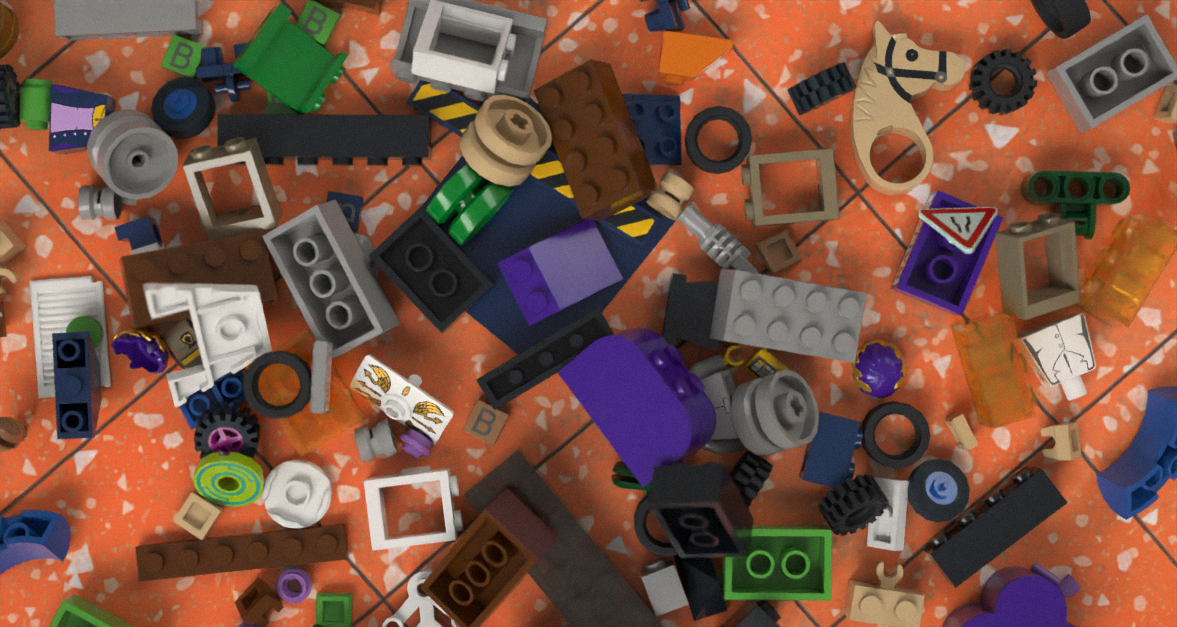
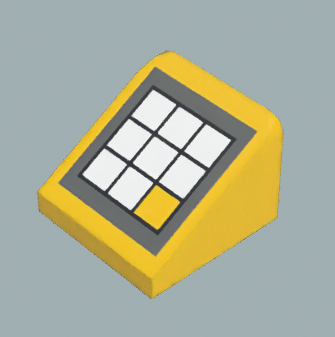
[744,348,788,378]

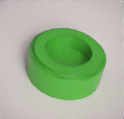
[66,317,104,349]

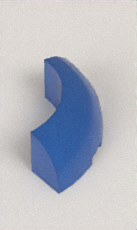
[1096,386,1177,520]
[0,510,71,574]

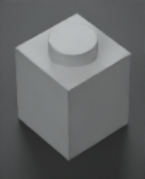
[640,558,689,617]

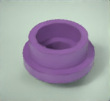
[399,428,433,459]
[276,568,312,603]

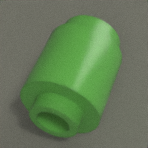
[19,79,53,130]

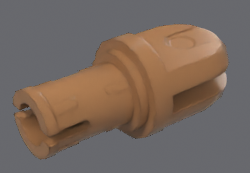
[0,417,28,452]

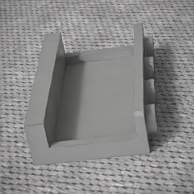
[54,0,203,41]
[390,0,547,104]

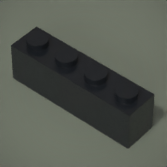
[477,308,614,410]
[924,466,1068,588]

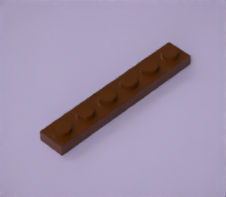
[135,523,348,582]

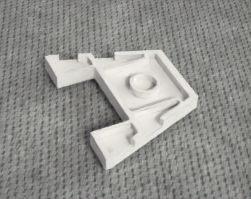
[142,283,272,407]

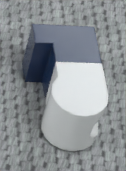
[114,217,165,254]

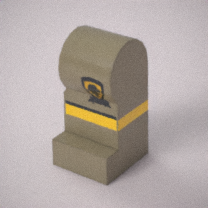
[163,319,202,369]

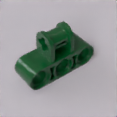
[1020,171,1130,239]

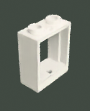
[411,0,517,94]
[364,468,463,551]

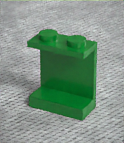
[232,3,348,114]

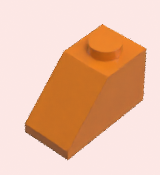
[657,31,734,86]

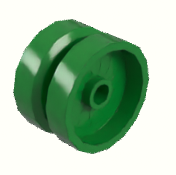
[425,163,514,246]

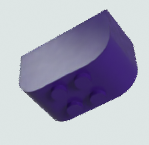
[558,328,716,487]

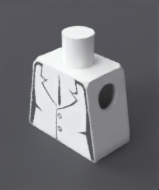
[1014,313,1096,400]

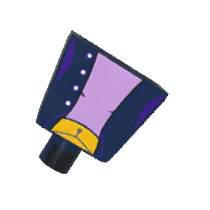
[49,84,116,154]

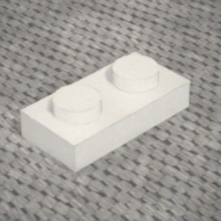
[867,477,909,551]

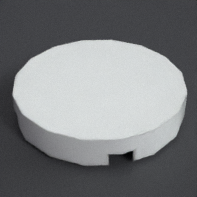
[262,459,333,529]

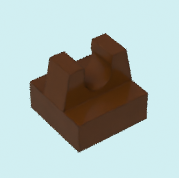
[235,577,284,627]

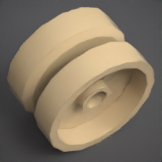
[460,95,552,187]

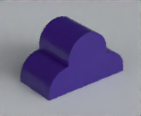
[942,566,1076,627]

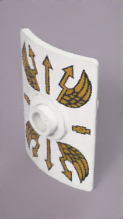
[349,354,454,446]

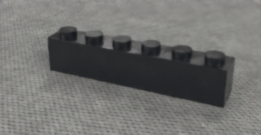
[217,114,431,166]

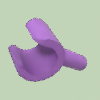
[1032,562,1081,597]

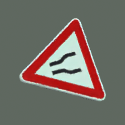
[919,207,997,253]

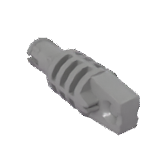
[677,203,758,274]

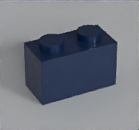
[799,411,864,488]

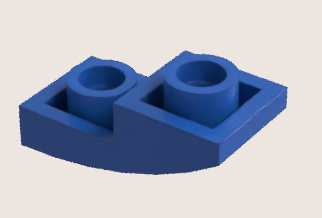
[178,370,247,430]

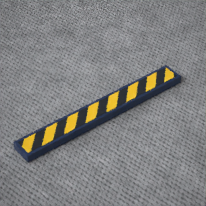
[406,80,661,249]

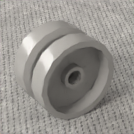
[87,109,178,200]
[731,369,819,456]

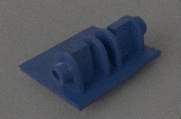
[622,94,682,165]

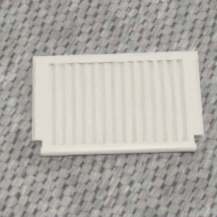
[29,276,111,398]

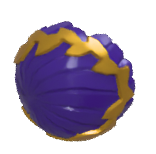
[111,327,170,374]
[851,339,907,398]

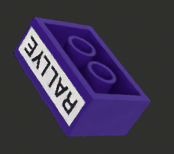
[890,190,1003,316]

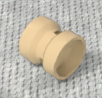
[647,172,694,220]

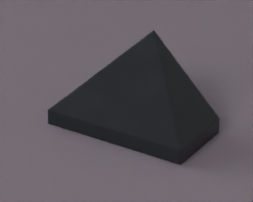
[674,554,727,621]

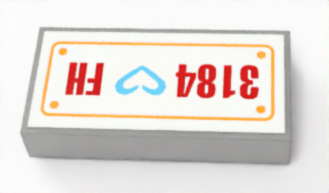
[310,340,333,414]

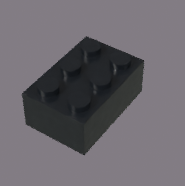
[369,207,495,333]
[648,462,754,558]

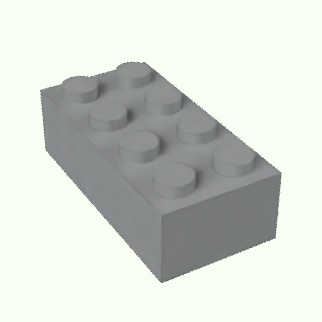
[262,200,400,359]
[709,269,866,363]

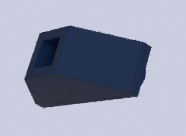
[52,332,102,439]

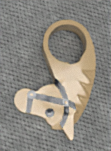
[850,21,965,195]

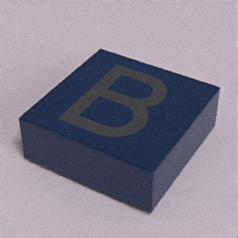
[327,191,364,231]

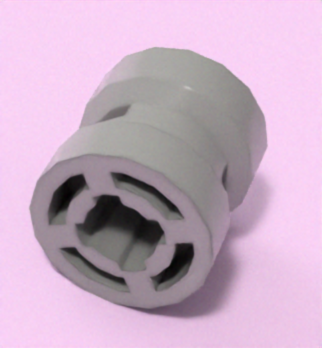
[78,185,122,220]
[354,419,398,462]

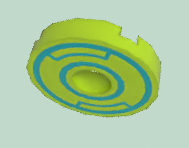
[194,452,265,507]

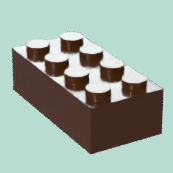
[534,59,660,220]
[119,230,278,330]
[420,488,560,627]

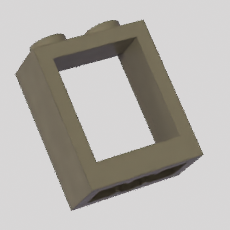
[182,137,282,240]
[741,148,839,227]
[995,213,1080,320]

